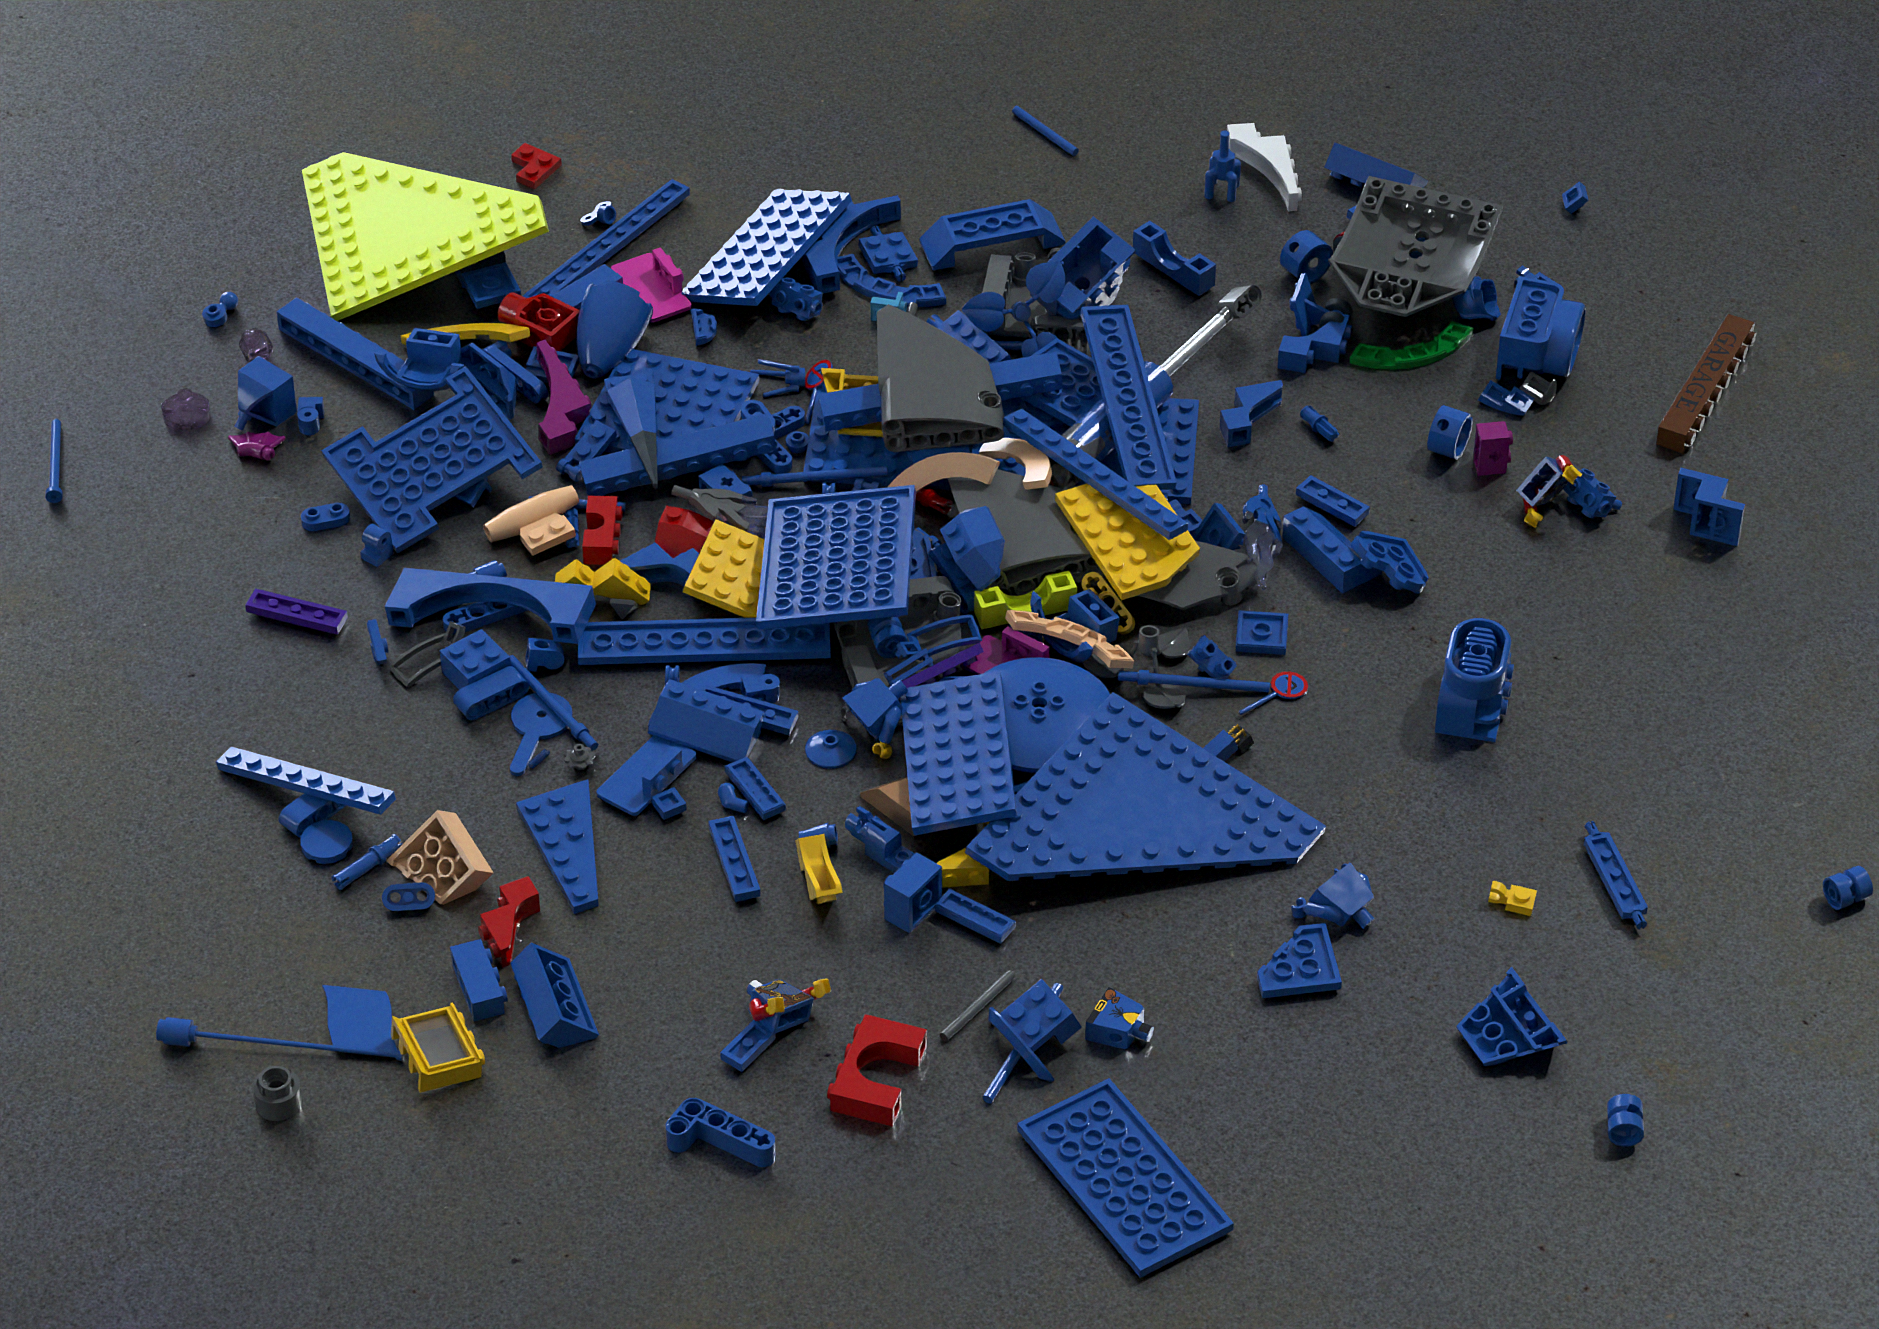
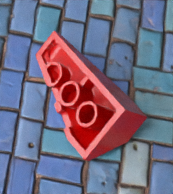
[655,505,715,558]

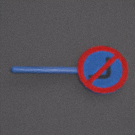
[805,359,833,424]
[1239,672,1308,715]

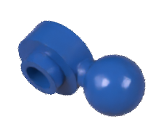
[202,292,238,327]

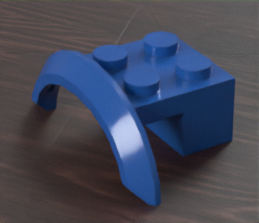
[374,328,464,391]
[1030,589,1120,663]
[988,979,1082,1082]

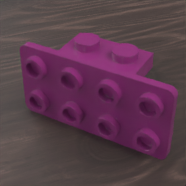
[960,626,1049,707]

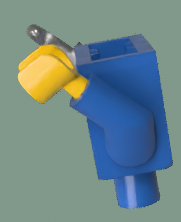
[840,678,908,759]

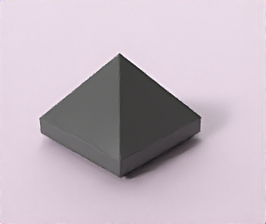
[610,598,638,620]

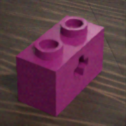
[1473,421,1513,476]

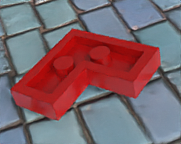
[511,143,562,190]

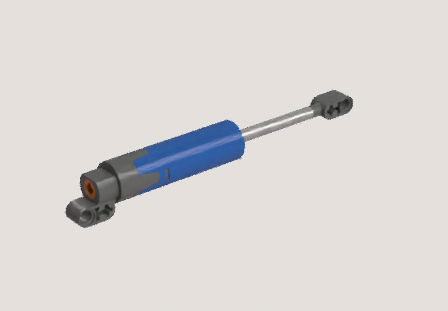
[1048,285,1262,490]

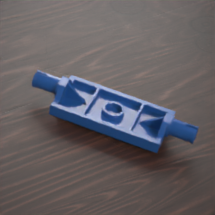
[926,310,1012,364]

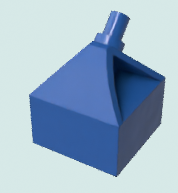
[234,356,297,430]

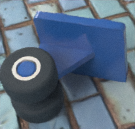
[1290,273,1353,337]

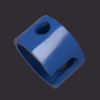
[1280,230,1333,283]
[1427,405,1473,460]

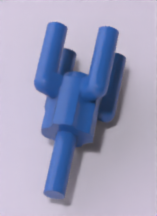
[1204,130,1241,202]

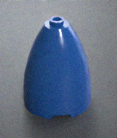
[577,281,653,379]

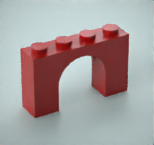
[827,1014,927,1126]

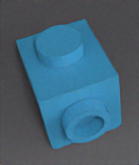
[870,292,907,321]

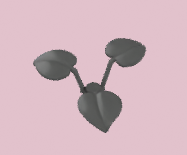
[1082,625,1190,709]

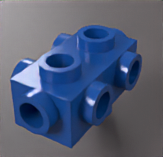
[769,278,823,321]
[1563,468,1622,518]

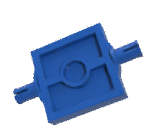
[858,226,918,282]

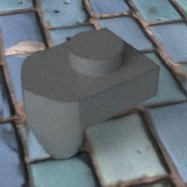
[1519,371,1556,405]

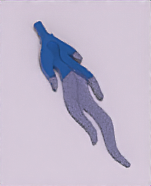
[1242,484,1283,590]

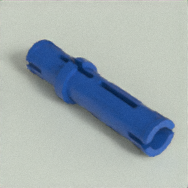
[331,834,403,890]

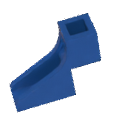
[1277,314,1352,373]
[1220,380,1283,447]
[620,542,699,586]

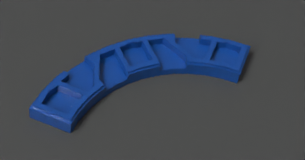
[835,254,947,307]
[648,663,766,729]

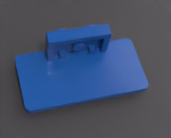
[596,735,696,816]

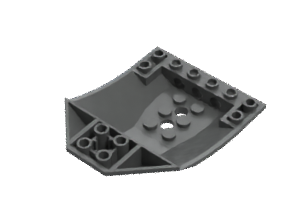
[1328,176,1503,317]

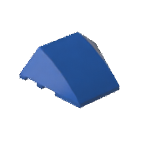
[1456,967,1567,1066]

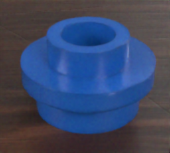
[786,431,809,453]

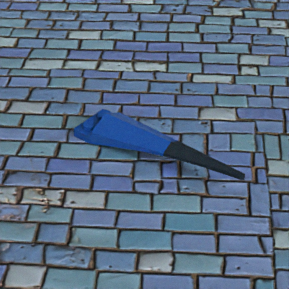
[604,372,658,489]

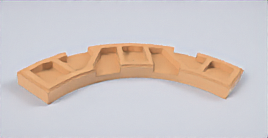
[979,438,1052,490]
[888,452,1000,494]
[1005,610,1134,669]

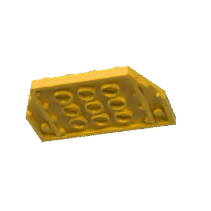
[1055,484,1200,600]

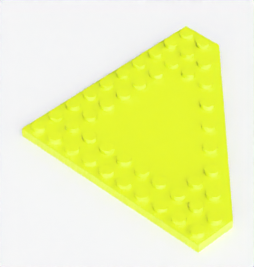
[302,152,549,321]

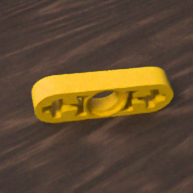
[1082,572,1135,634]

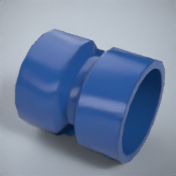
[867,617,908,658]
[1823,866,1873,910]
[1607,1094,1644,1146]

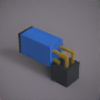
[1203,724,1254,761]

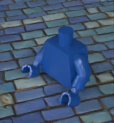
[1291,863,1375,929]

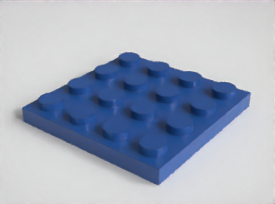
[1020,338,1102,427]

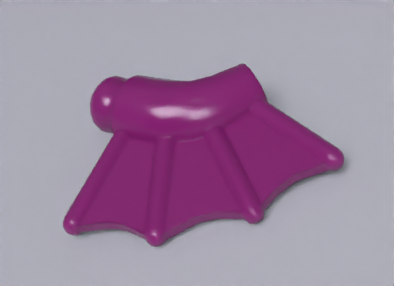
[228,431,286,461]

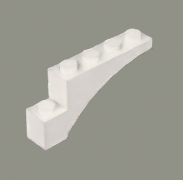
[1227,123,1302,211]

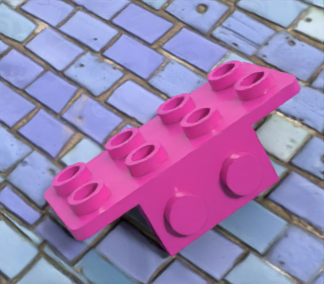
[611,247,691,322]

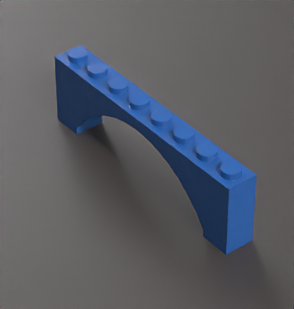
[385,568,596,644]

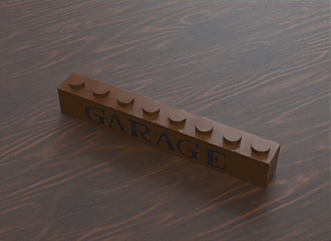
[1656,314,1756,453]

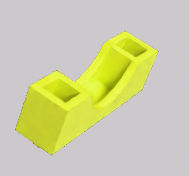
[974,571,1077,629]

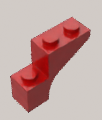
[478,876,540,968]

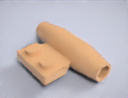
[483,485,579,556]

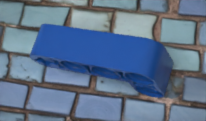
[666,1098,776,1167]

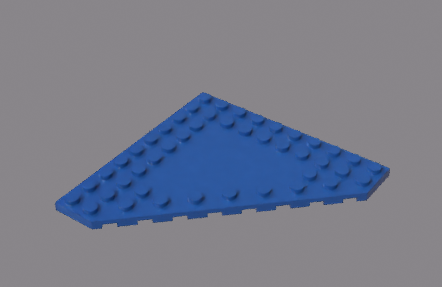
[965,692,1326,881]

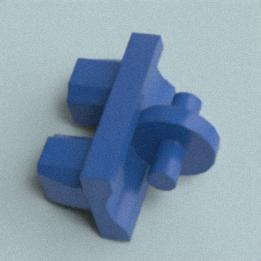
[1187,635,1237,679]

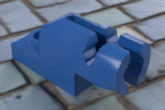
[845,806,915,873]

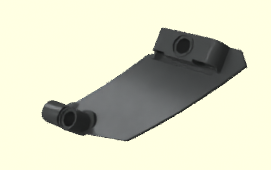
[1073,541,1266,610]

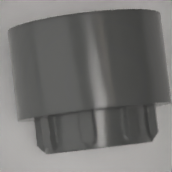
[252,1066,302,1121]

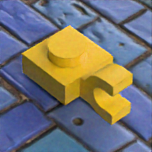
[1488,881,1537,916]

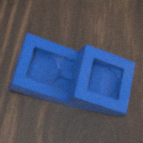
[1478,380,1535,416]

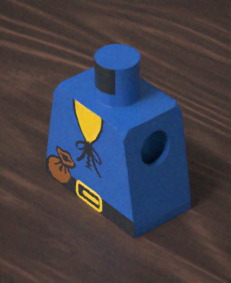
[1085,987,1154,1049]

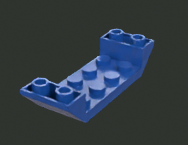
[919,199,1066,270]

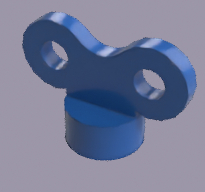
[580,201,616,226]

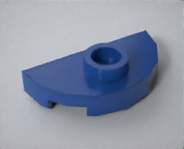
[691,309,717,346]
[367,619,389,665]

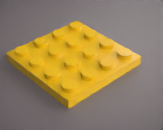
[682,519,765,618]

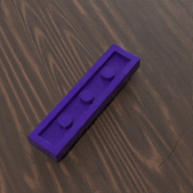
[245,588,348,635]
[902,643,984,688]

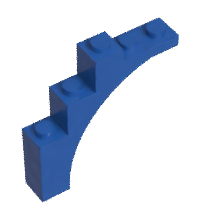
[802,195,901,293]

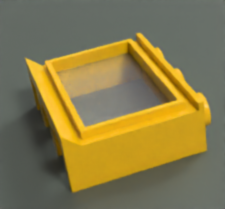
[391,1003,485,1093]

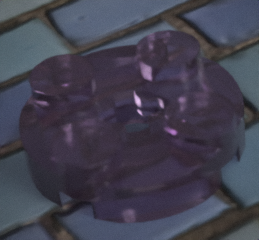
[161,388,210,431]

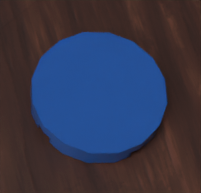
[300,820,353,864]

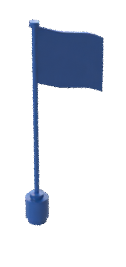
[156,985,404,1061]

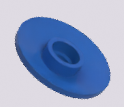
[805,730,856,769]

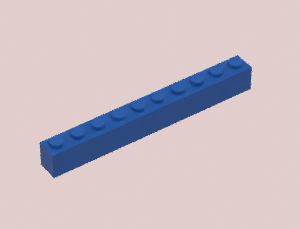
[819,352,1063,432]

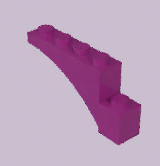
[537,340,592,455]

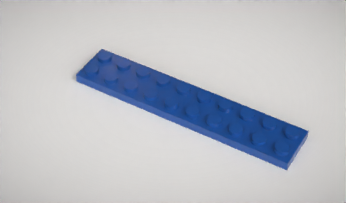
[1080,305,1177,490]
[578,618,831,665]

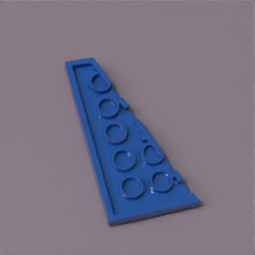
[516,779,599,914]

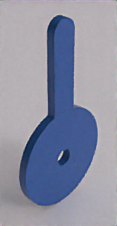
[510,693,573,776]

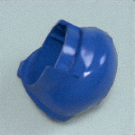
[1452,276,1501,321]

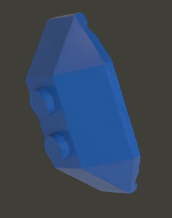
[458,343,517,420]
[940,506,1005,592]

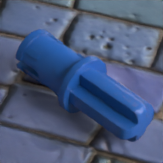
[1300,405,1339,442]

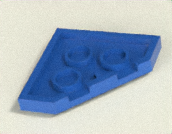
[1257,923,1342,998]

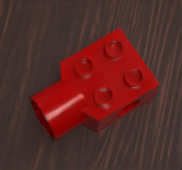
[498,292,580,351]

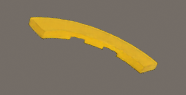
[400,323,530,345]

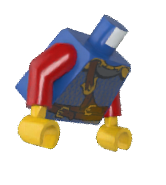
[1516,455,1582,528]
[747,979,831,1034]

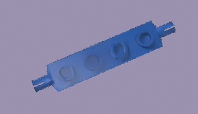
[1584,821,1648,930]

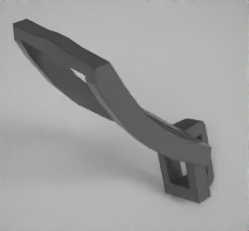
[388,621,466,687]

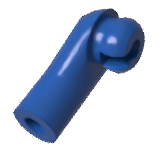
[718,783,749,813]

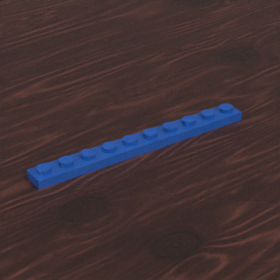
[523,179,690,298]
[1003,409,1188,540]

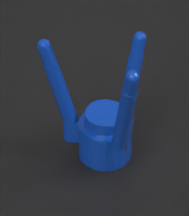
[750,359,805,397]

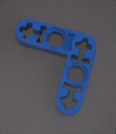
[756,406,805,474]

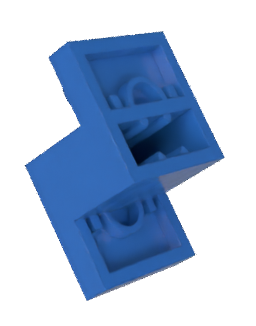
[1673,468,1745,546]

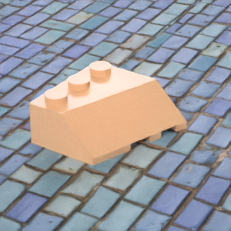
[386,810,494,905]

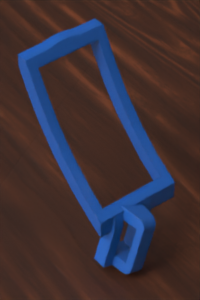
[895,615,982,661]

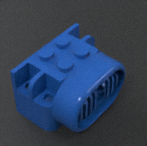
[1030,216,1136,320]
[1496,276,1586,380]
[1435,618,1514,742]

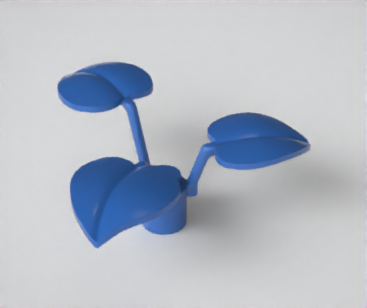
[962,260,1065,358]

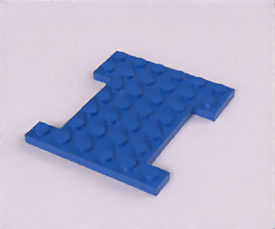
[321,366,543,554]

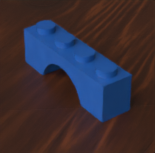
[1133,221,1216,296]

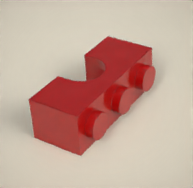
[582,496,622,565]

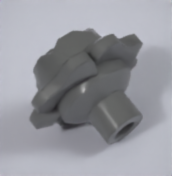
[564,744,595,770]

